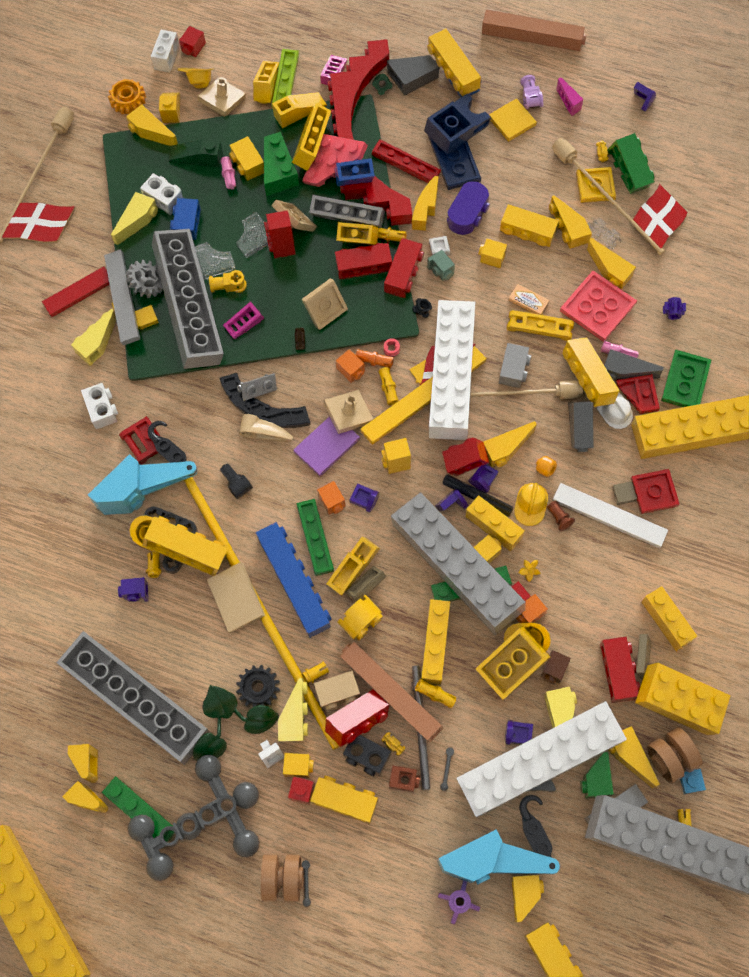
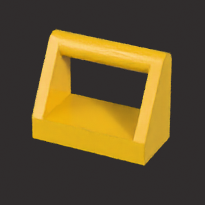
[68,744,98,783]
[62,781,108,813]

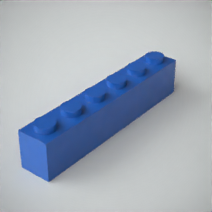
[256,522,332,638]

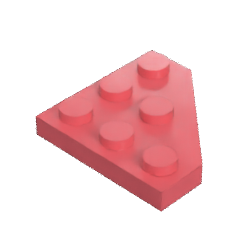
[302,134,368,187]

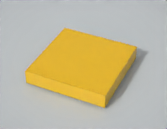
[489,98,537,142]
[576,167,616,203]

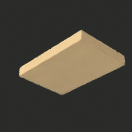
[207,562,265,633]

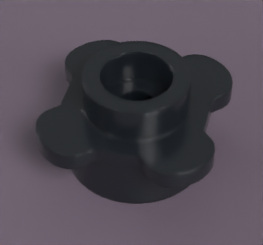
[412,298,432,318]

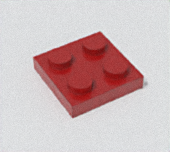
[631,469,680,514]

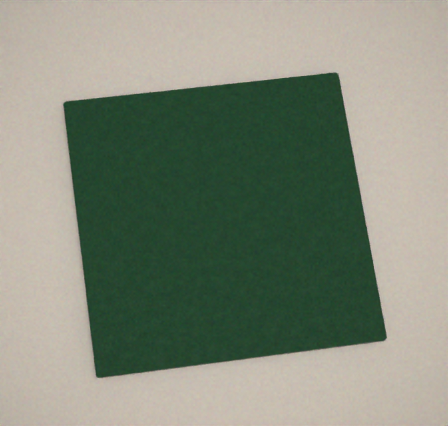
[103,94,419,381]

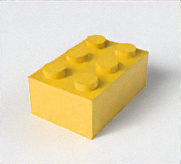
[476,627,551,700]

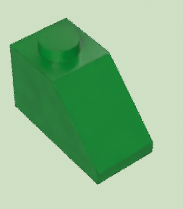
[580,752,614,799]

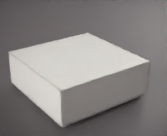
[429,236,450,255]

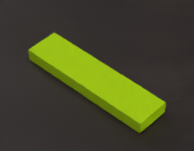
[272,49,299,108]

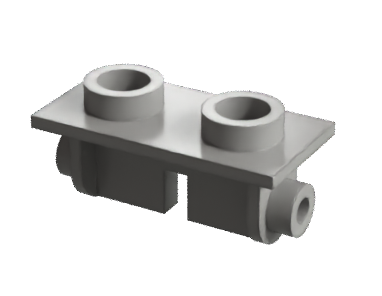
[237,373,277,401]

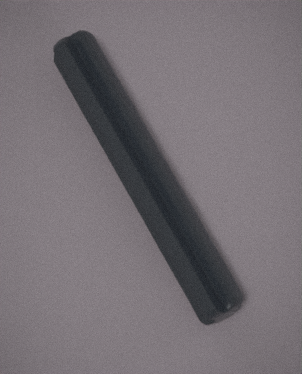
[443,474,513,516]

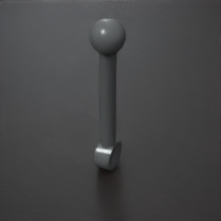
[440,748,454,791]
[302,860,311,907]

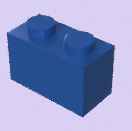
[334,158,375,186]
[170,198,201,240]

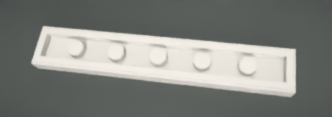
[552,483,668,549]

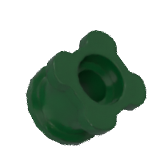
[372,74,393,95]

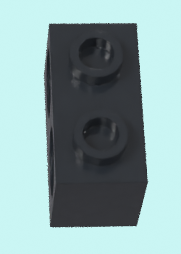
[343,735,391,777]

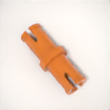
[356,349,394,369]

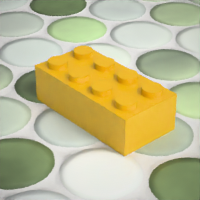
[142,516,228,576]
[635,663,731,736]

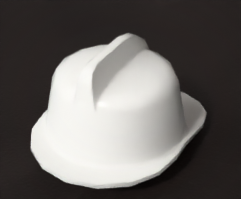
[596,393,633,429]

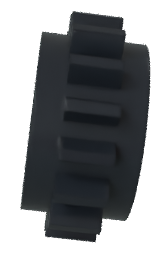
[236,665,281,707]

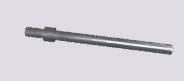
[411,666,430,790]

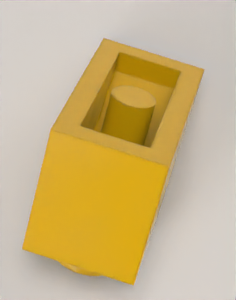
[159,92,180,123]
[511,875,544,922]

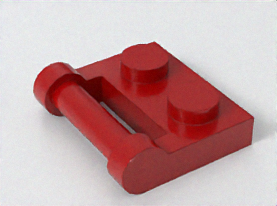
[119,416,161,465]

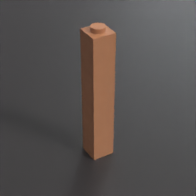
[482,9,587,52]
[340,642,443,743]

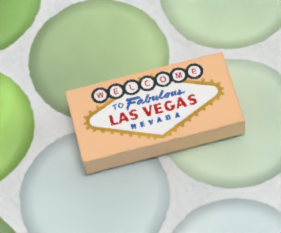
[508,284,549,315]

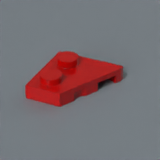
[616,374,660,414]

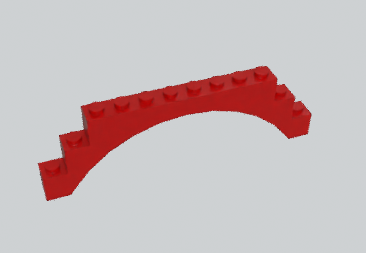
[328,39,412,226]

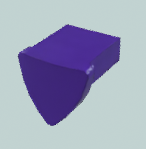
[634,82,656,112]
[468,464,498,493]
[349,483,379,513]
[435,489,468,512]
[505,720,533,745]

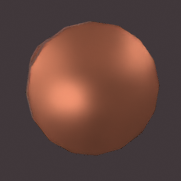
[547,501,575,531]

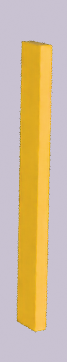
[361,346,487,445]

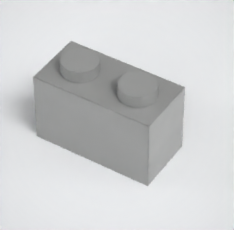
[498,343,531,388]

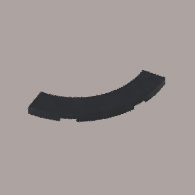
[219,373,311,428]

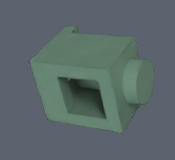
[427,250,455,281]

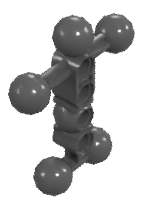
[127,755,260,881]

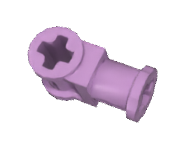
[520,75,543,110]

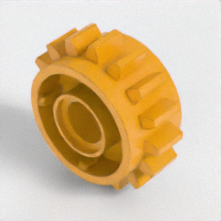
[108,79,146,114]

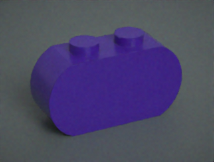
[447,182,490,235]

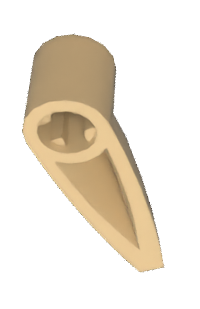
[239,414,293,442]

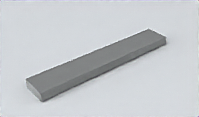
[104,249,140,345]

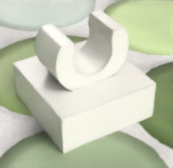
[259,740,284,768]

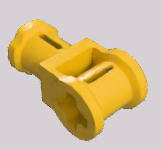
[209,270,247,293]

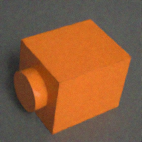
[335,349,365,383]
[317,481,346,515]
[516,594,548,623]

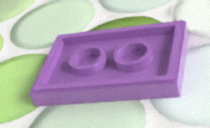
[293,416,360,477]

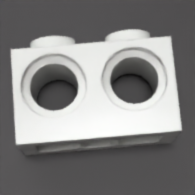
[151,30,180,73]
[140,173,183,215]
[81,383,118,429]

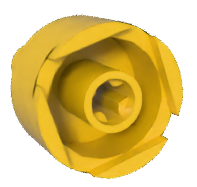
[337,595,383,641]

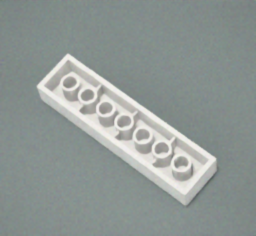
[429,300,475,440]
[457,701,627,817]

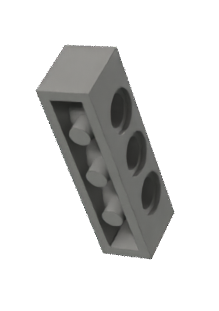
[309,195,385,228]

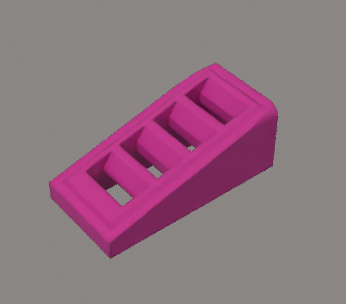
[320,55,347,85]
[556,77,583,116]
[223,302,264,339]

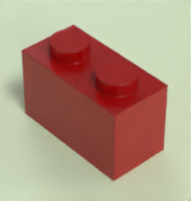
[442,438,489,476]

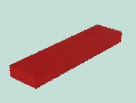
[371,139,441,183]
[41,266,110,318]

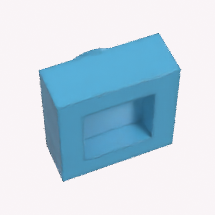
[680,769,706,794]

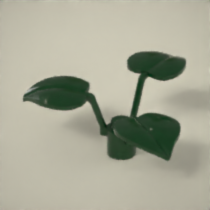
[192,685,279,761]

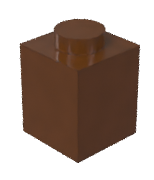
[541,650,571,684]

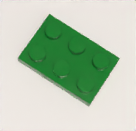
[661,349,712,407]

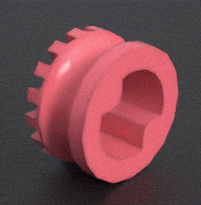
[384,339,400,357]

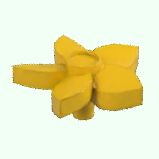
[518,560,541,582]

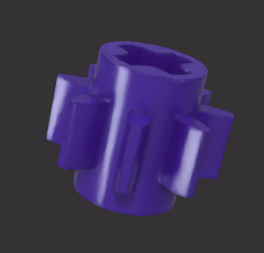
[663,297,686,320]

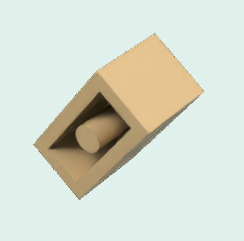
[314,671,361,711]

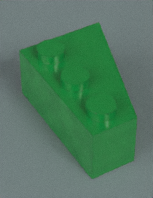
[264,132,299,196]
[607,133,655,194]

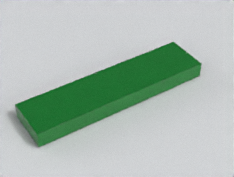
[296,499,334,576]

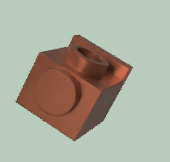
[389,765,420,792]

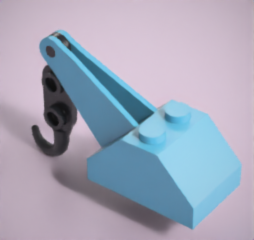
[88,421,198,515]
[437,795,560,885]

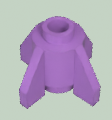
[438,880,480,925]

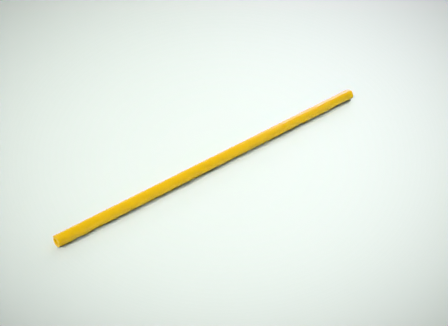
[183,477,340,750]

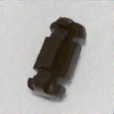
[295,327,305,350]

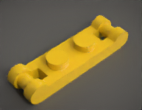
[506,310,574,341]

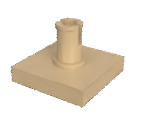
[198,78,246,117]
[272,200,317,232]
[302,278,348,330]
[324,390,373,434]

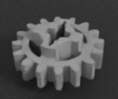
[126,260,163,298]

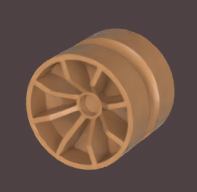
[647,727,703,784]
[261,854,304,902]

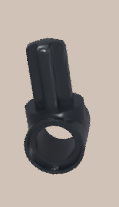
[220,464,253,499]

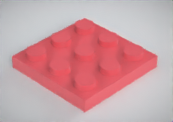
[560,271,637,342]

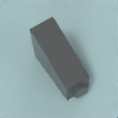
[387,55,440,96]
[568,402,594,452]

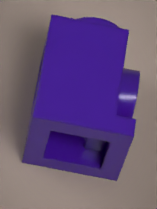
[118,577,149,602]

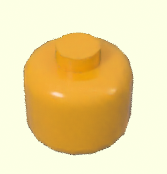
[536,456,557,477]

